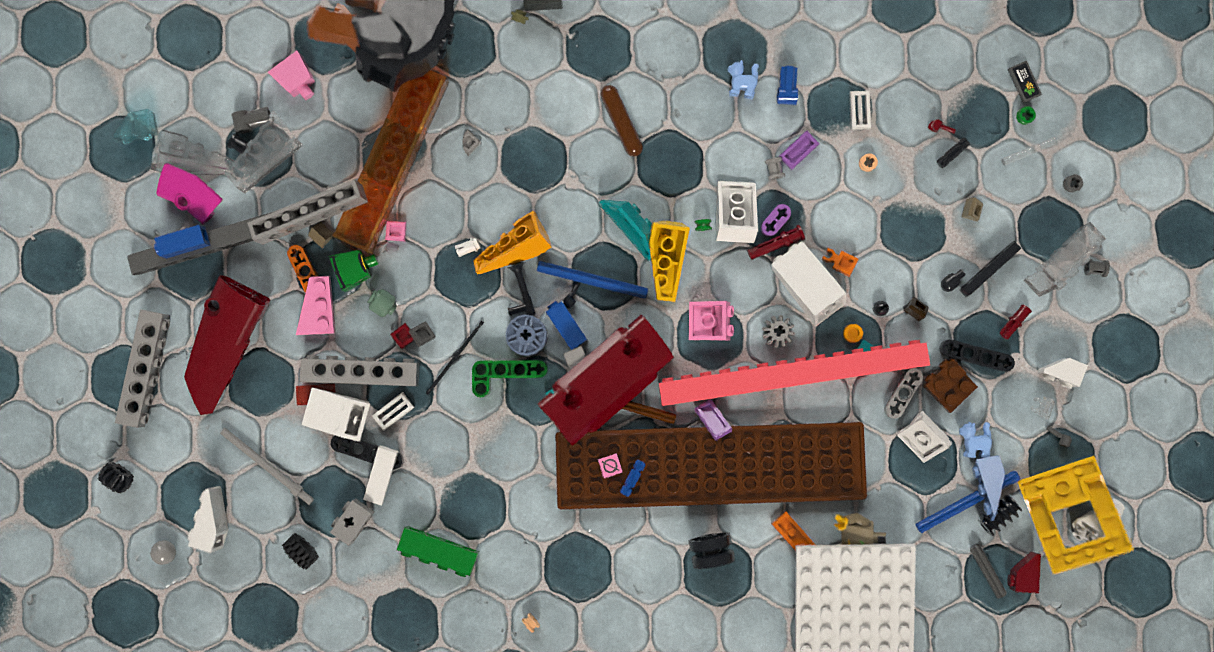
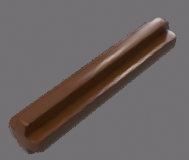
[622,401,676,424]

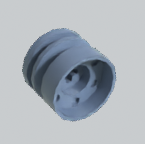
[505,315,548,356]

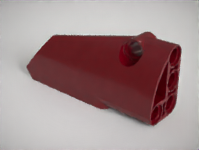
[184,275,271,415]

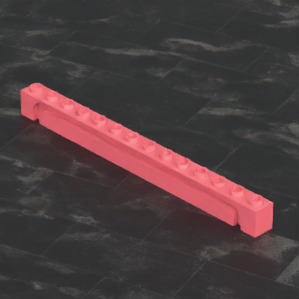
[658,340,930,406]

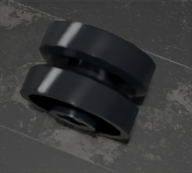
[688,532,735,569]

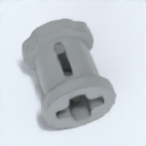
[765,157,785,180]

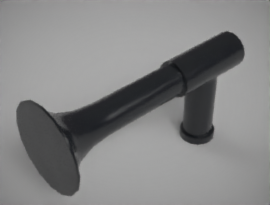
[508,262,536,316]

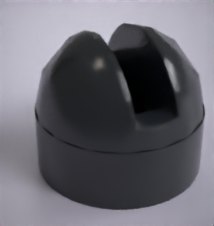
[873,301,889,316]

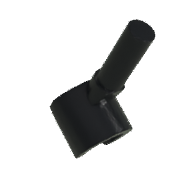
[563,282,581,309]

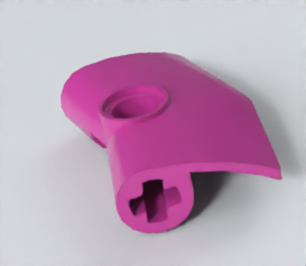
[156,163,223,225]

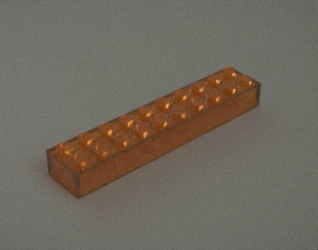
[332,70,449,254]

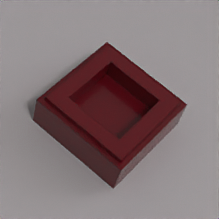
[390,323,414,350]

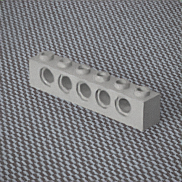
[248,179,368,245]
[115,310,170,428]
[300,355,420,386]

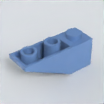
[972,455,1005,521]

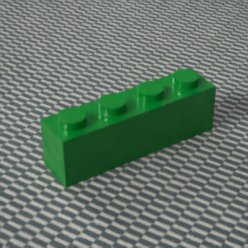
[396,526,480,577]

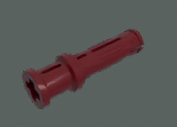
[747,225,806,261]

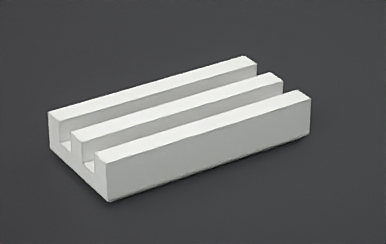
[849,91,871,130]
[372,392,415,431]

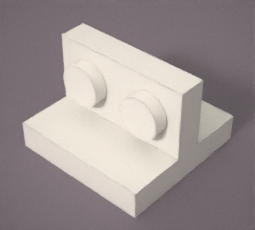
[897,411,952,463]

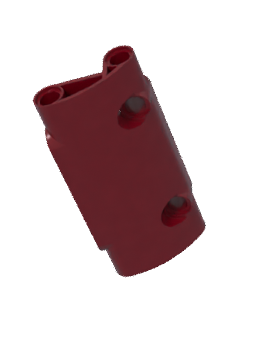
[537,315,674,446]

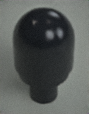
[940,269,966,292]

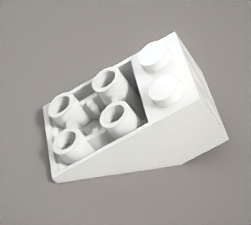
[302,387,370,442]
[188,486,229,553]

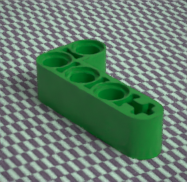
[472,360,548,397]

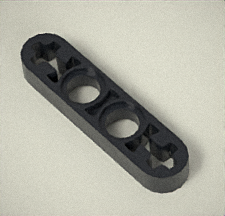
[959,241,1021,297]
[939,339,1015,372]
[330,435,404,470]

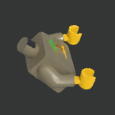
[834,513,886,545]

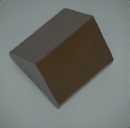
[903,297,929,321]

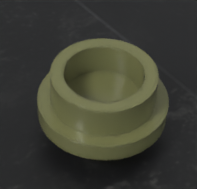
[511,9,529,24]

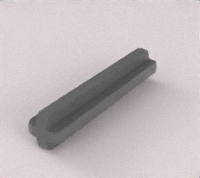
[970,544,1007,599]

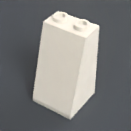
[772,241,846,327]

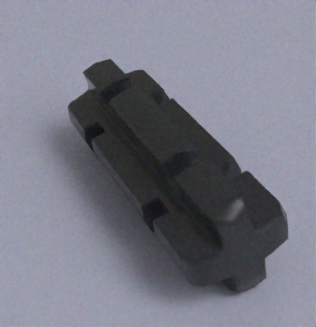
[936,138,970,168]

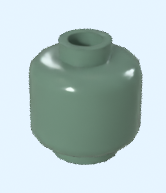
[367,289,397,317]

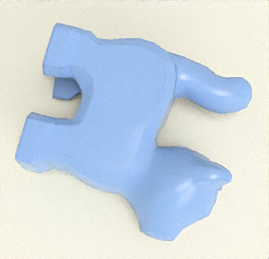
[728,60,759,99]
[959,422,992,458]

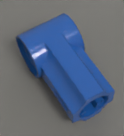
[777,66,798,105]

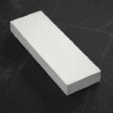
[363,445,398,506]

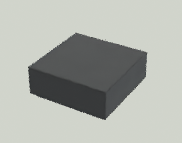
[409,321,436,347]

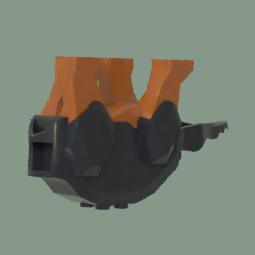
[307,0,455,92]

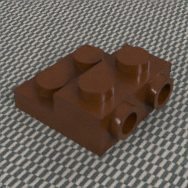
[922,359,978,413]

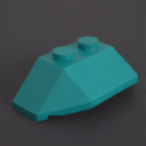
[599,200,652,262]

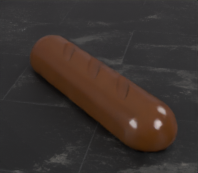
[600,85,643,157]

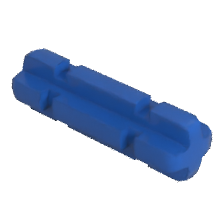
[620,460,645,497]

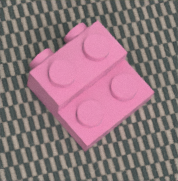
[689,301,734,341]

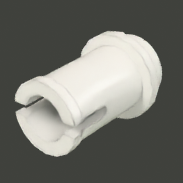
[455,237,481,257]

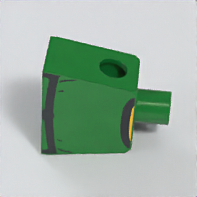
[329,250,379,292]

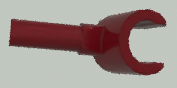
[928,119,956,134]

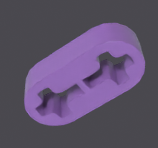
[761,204,791,237]

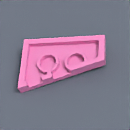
[296,276,335,335]

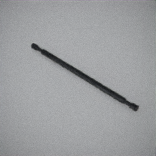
[426,320,484,395]

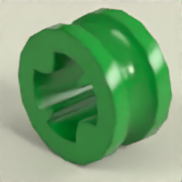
[1016,106,1036,125]
[694,219,712,231]

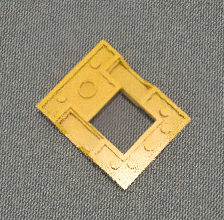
[1018,456,1134,575]

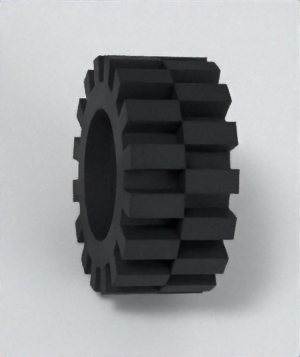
[282,533,319,570]

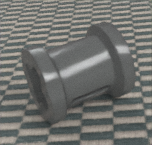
[1084,259,1110,277]

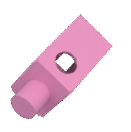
[268,51,315,100]

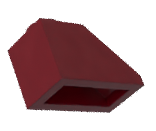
[1007,551,1041,593]

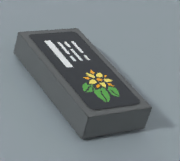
[1007,60,1042,103]

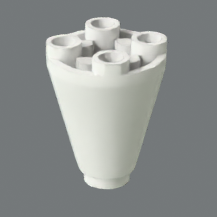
[1072,499,1125,543]

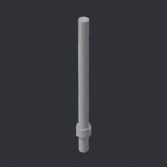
[220,428,314,505]

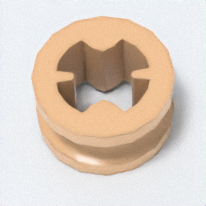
[859,153,878,172]
[522,613,540,633]

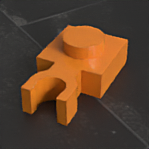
[822,248,859,277]

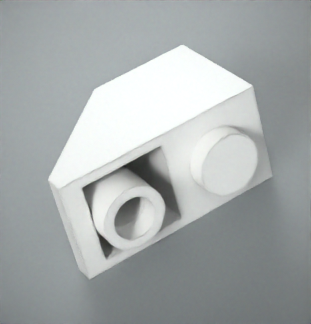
[1037,358,1088,389]

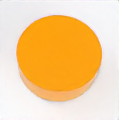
[843,324,863,343]

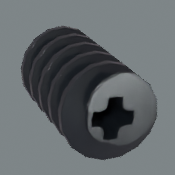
[978,495,1022,537]

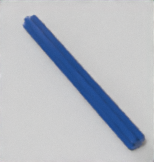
[537,261,648,299]
[915,471,1020,533]

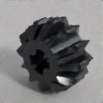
[98,462,134,493]

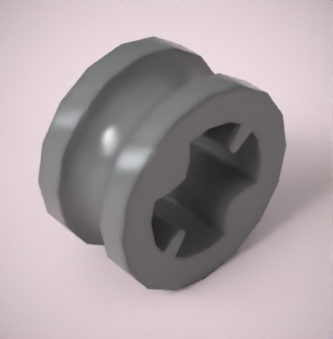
[1063,174,1083,193]

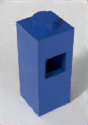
[154,225,210,259]
[546,301,588,350]

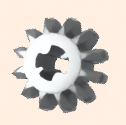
[762,315,795,348]

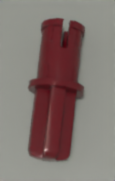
[999,304,1032,340]

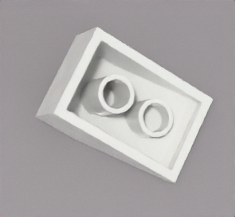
[716,181,758,243]

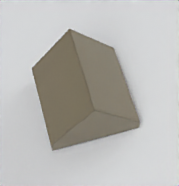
[961,197,983,221]
[308,222,335,249]

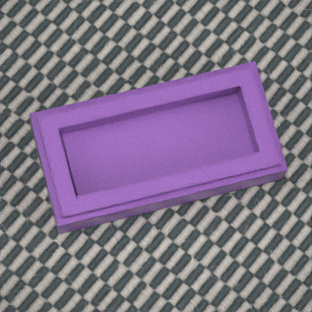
[779,130,820,170]
[694,399,732,441]

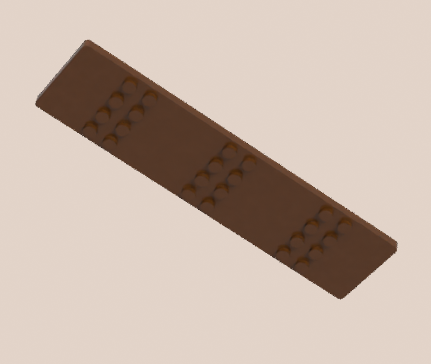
[555,422,867,510]

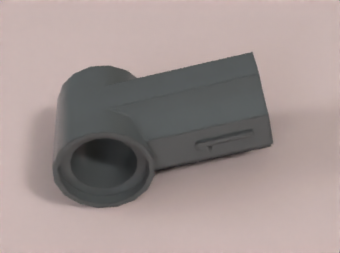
[231,107,273,134]

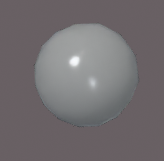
[150,540,176,565]

